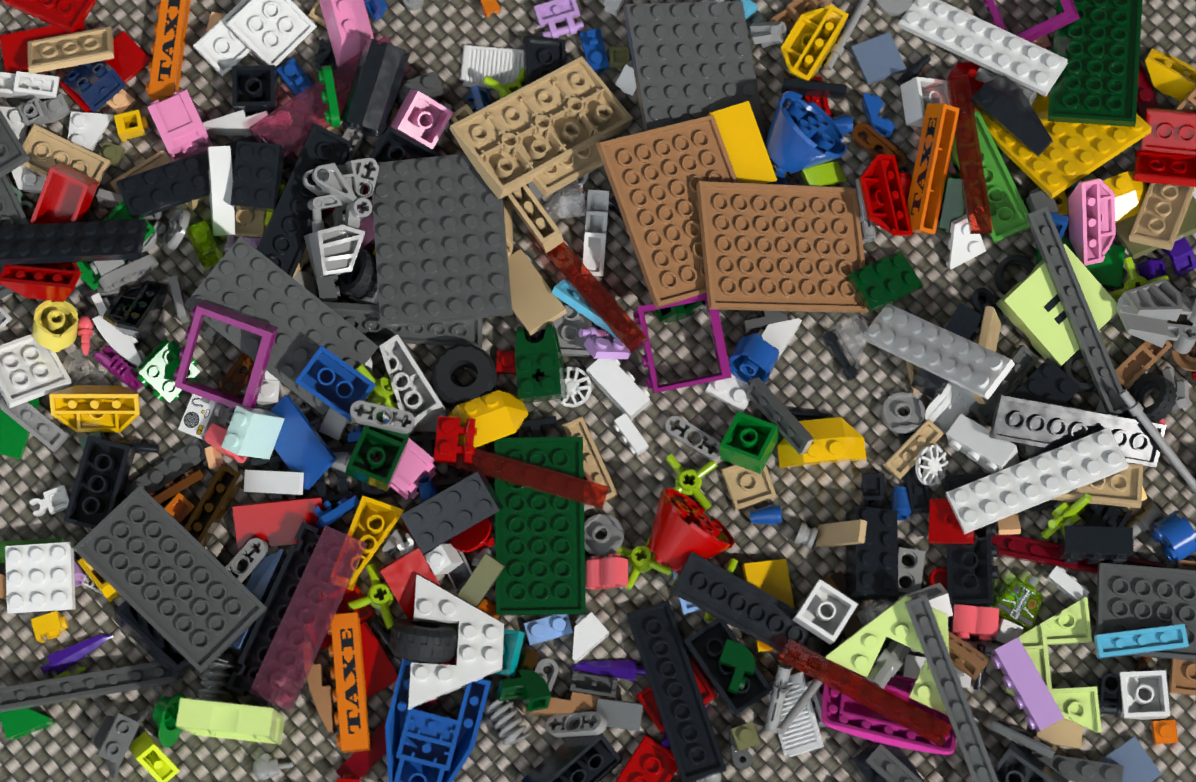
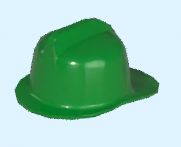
[152,694,187,748]

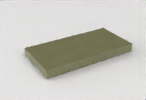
[1116,196,1196,260]

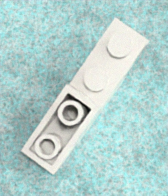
[91,293,146,368]

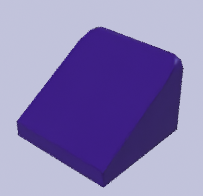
[1138,260,1167,281]

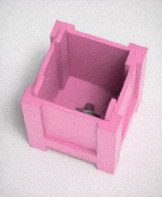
[148,89,213,162]
[371,438,437,501]

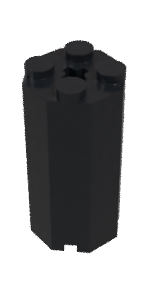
[340,39,410,138]

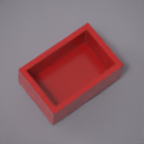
[30,163,99,224]

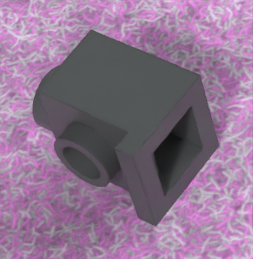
[314,275,340,302]

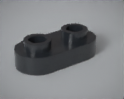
[971,288,1004,324]

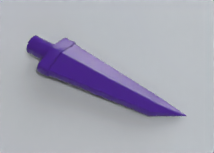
[40,635,115,675]
[570,659,646,681]

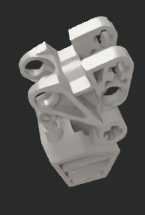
[303,158,379,278]
[1116,278,1196,354]

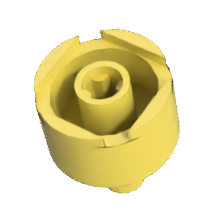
[32,300,79,352]

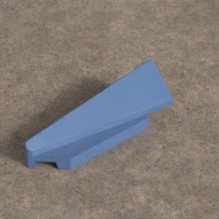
[230,549,286,651]

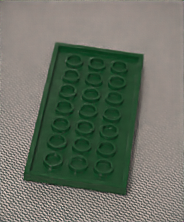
[1048,0,1143,127]
[494,437,586,616]

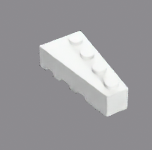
[379,334,447,435]

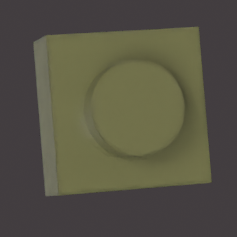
[99,141,126,169]
[731,722,760,751]

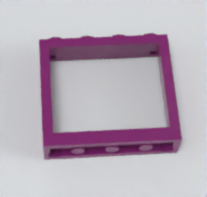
[983,0,1080,42]
[633,293,732,393]
[174,301,278,409]

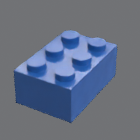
[295,345,376,421]

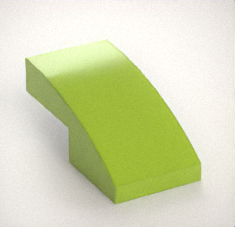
[801,161,846,187]

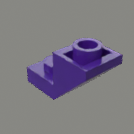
[1161,237,1196,277]

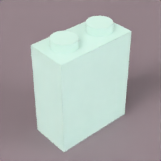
[221,405,285,460]

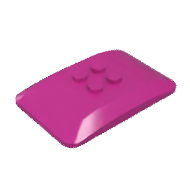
[820,665,957,755]

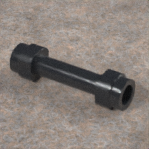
[822,330,859,381]

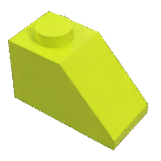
[129,731,180,782]

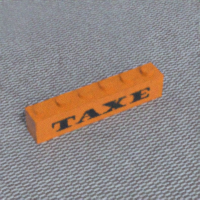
[146,0,191,102]
[907,103,960,235]
[327,612,371,753]

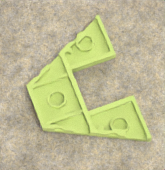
[826,594,949,715]
[1005,597,1102,733]

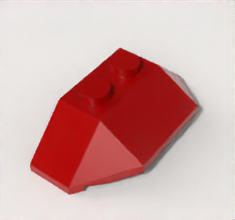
[859,154,913,236]
[0,262,81,302]

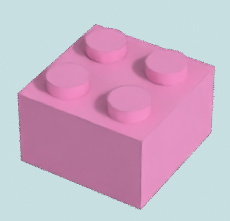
[390,89,453,150]

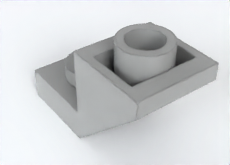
[18,93,71,126]

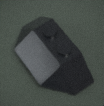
[103,280,168,339]

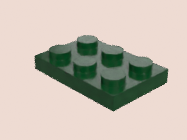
[847,250,923,312]

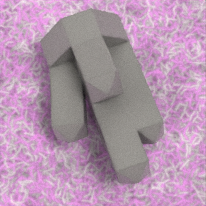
[747,21,787,48]
[1162,366,1191,412]

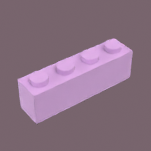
[991,637,1064,733]

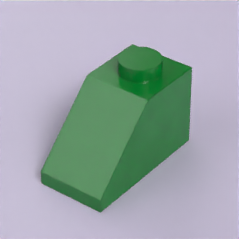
[0,708,55,741]

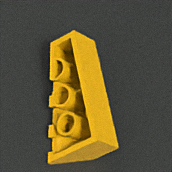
[330,496,405,591]

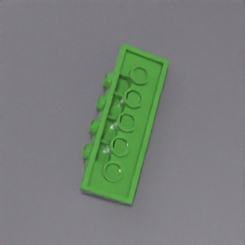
[950,110,1030,244]

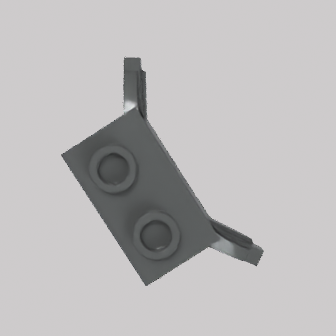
[92,709,149,779]

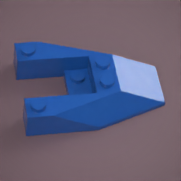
[385,659,491,782]

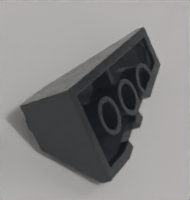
[971,76,1053,157]

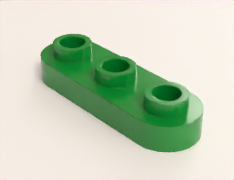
[318,65,340,127]

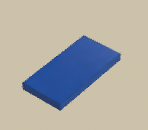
[270,395,337,489]

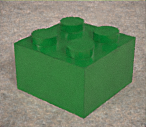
[720,411,779,474]

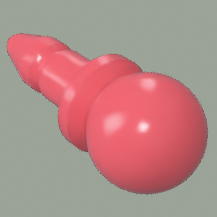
[78,315,94,356]

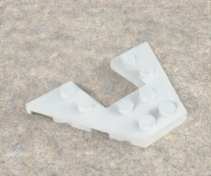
[0,106,115,193]
[408,575,504,710]

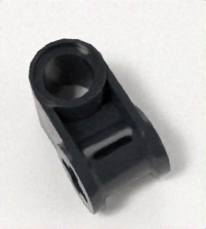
[1097,673,1122,718]

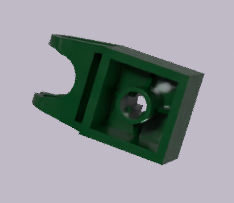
[515,322,567,404]
[346,403,411,491]

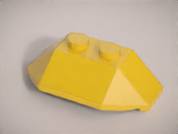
[780,4,849,81]
[1145,48,1196,103]
[1067,172,1148,224]
[49,385,140,432]
[447,390,528,448]
[777,417,867,468]

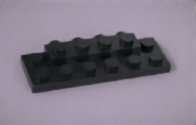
[945,473,999,606]

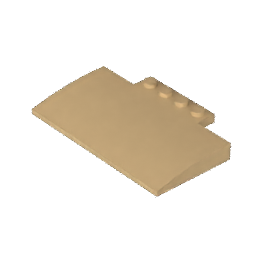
[449,56,633,199]

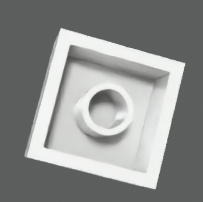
[793,579,858,645]

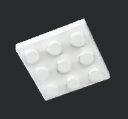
[227,0,317,67]
[0,334,71,408]
[5,542,76,614]

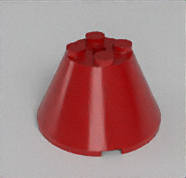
[647,487,735,574]

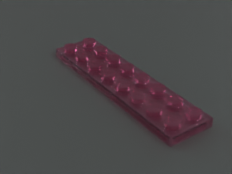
[249,36,411,157]
[249,525,367,711]

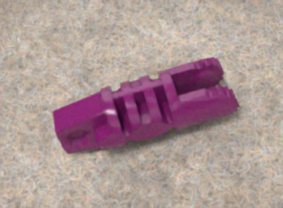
[93,346,143,391]

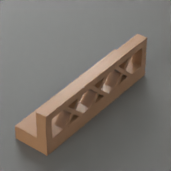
[948,631,990,680]

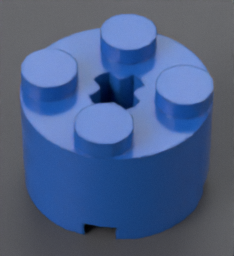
[728,333,779,383]
[1150,510,1196,562]

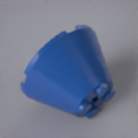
[765,91,847,174]

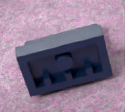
[63,60,126,113]

